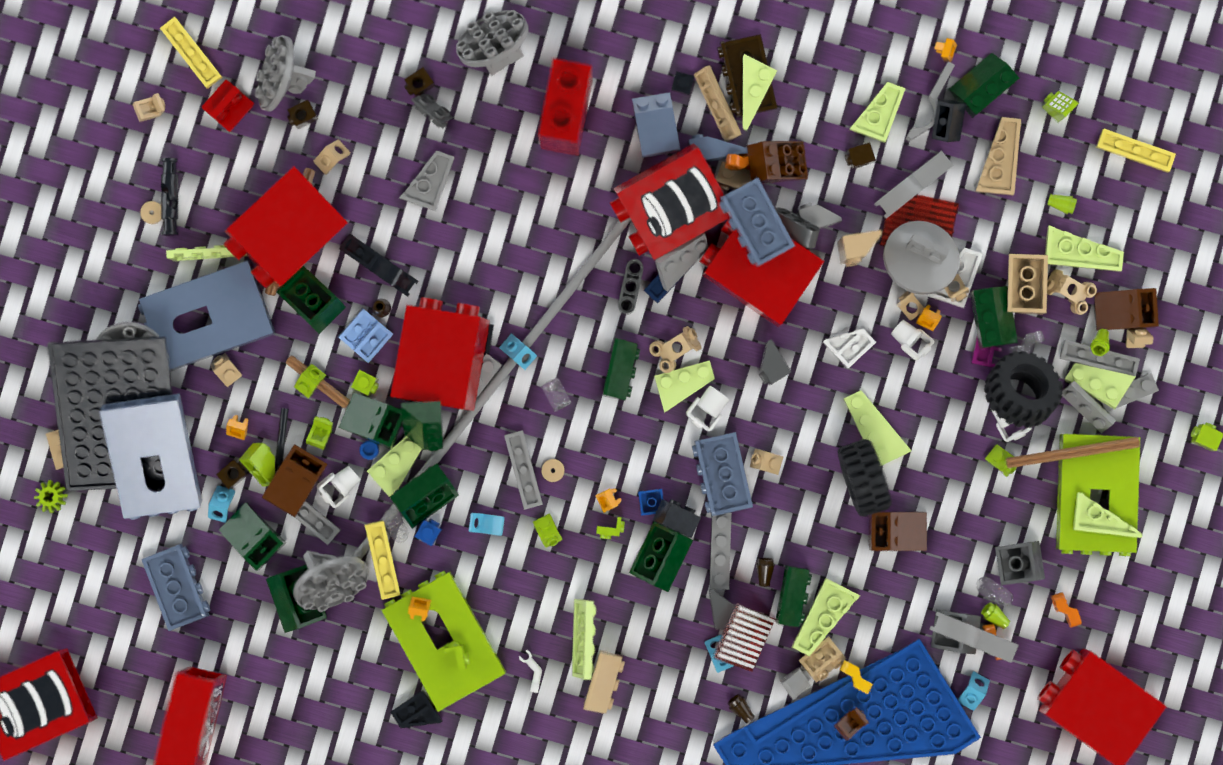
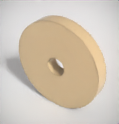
[140,201,162,224]
[541,459,564,482]

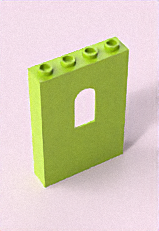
[1056,434,1140,556]
[381,571,506,712]

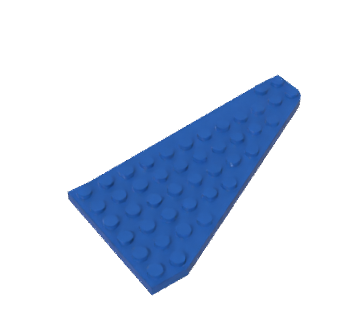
[713,639,981,765]

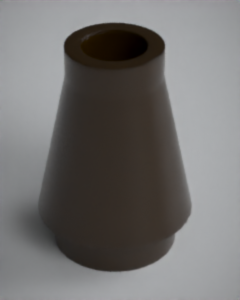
[372,299,391,318]
[756,558,775,587]
[727,694,755,723]

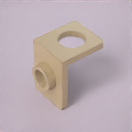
[314,140,350,175]
[945,274,969,302]
[896,291,924,321]

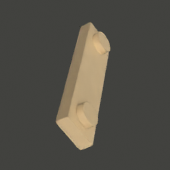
[694,65,742,142]

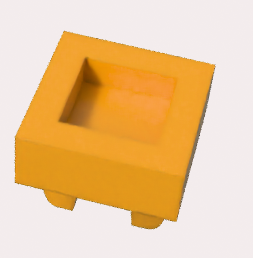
[934,38,957,62]
[916,305,942,331]
[226,415,248,440]
[595,488,621,513]
[408,597,431,621]

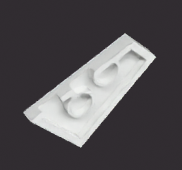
[927,248,983,308]

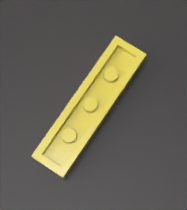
[160,17,223,89]
[1096,129,1176,173]
[365,520,400,600]

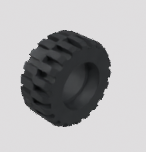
[984,351,1063,428]
[837,439,891,517]

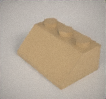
[837,230,882,267]
[1007,254,1048,314]
[584,650,625,714]

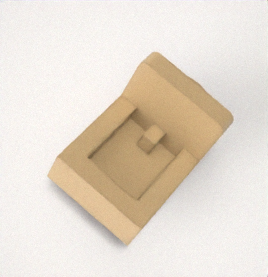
[133,93,165,122]
[1125,328,1153,348]
[210,353,242,387]
[750,449,783,475]

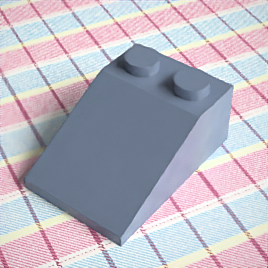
[632,92,680,158]

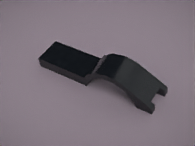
[339,234,419,297]

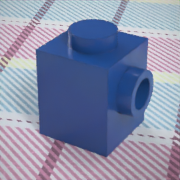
[415,518,442,546]

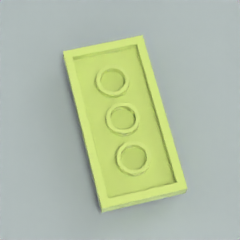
[572,599,596,680]

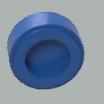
[360,441,379,460]

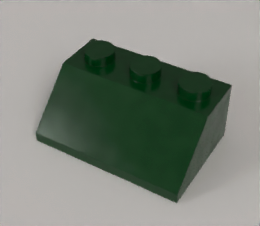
[948,53,1020,119]
[970,286,1018,349]
[603,338,640,401]
[401,401,443,451]
[389,463,459,529]
[629,521,693,592]
[266,565,327,633]
[775,565,812,627]

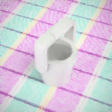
[891,320,934,360]
[317,466,360,508]

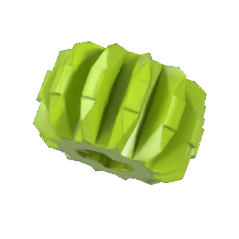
[34,480,68,513]

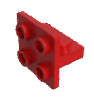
[202,80,254,132]

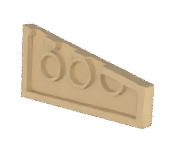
[975,117,1021,196]

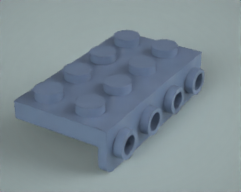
[719,178,795,267]
[692,432,753,517]
[141,544,210,631]

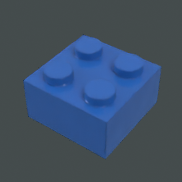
[638,489,664,516]

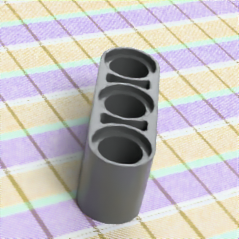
[775,208,820,248]
[618,259,643,315]

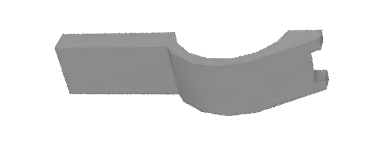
[905,61,955,141]
[874,151,954,219]
[930,612,1018,663]

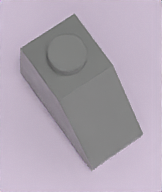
[797,203,842,229]
[780,667,811,699]

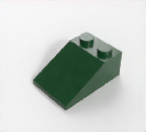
[276,265,346,334]

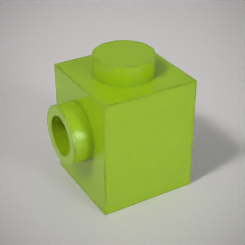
[351,370,379,396]
[1191,422,1223,451]

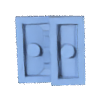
[338,308,393,363]

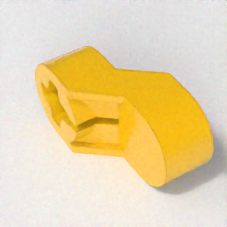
[839,660,873,694]

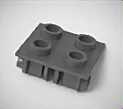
[411,93,454,129]

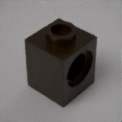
[404,67,435,97]
[287,99,318,129]
[845,142,876,170]
[216,460,249,489]

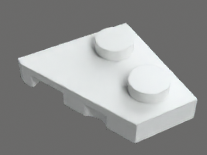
[823,329,876,369]

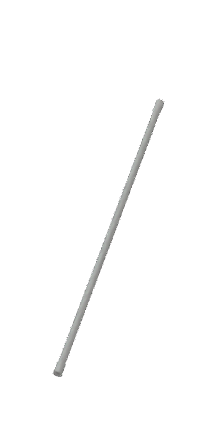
[351,218,631,559]

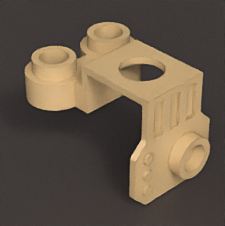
[1047,269,1097,315]
[649,326,702,373]

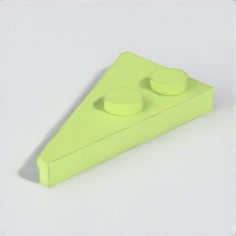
[742,54,777,131]
[1073,493,1142,538]

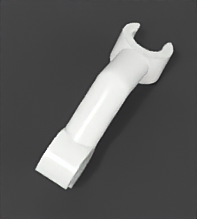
[519,650,542,693]

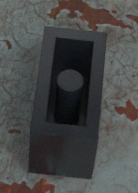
[932,100,966,142]
[653,499,701,538]

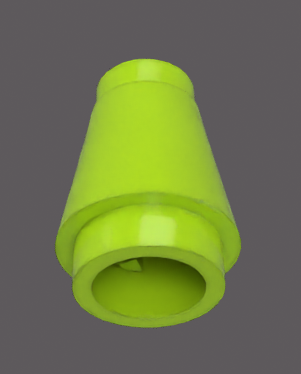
[1047,194,1077,215]
[1090,329,1110,356]
[981,602,1010,629]

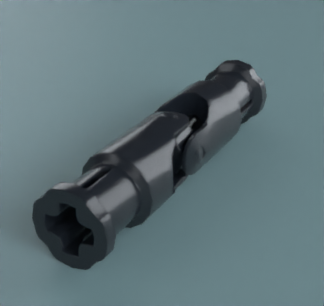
[161,158,178,236]

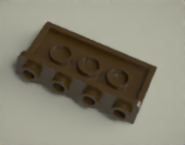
[717,34,777,118]

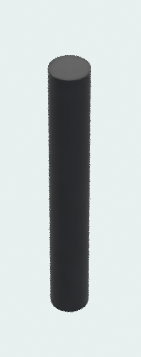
[275,408,289,466]

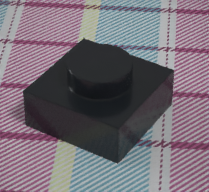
[671,71,695,96]

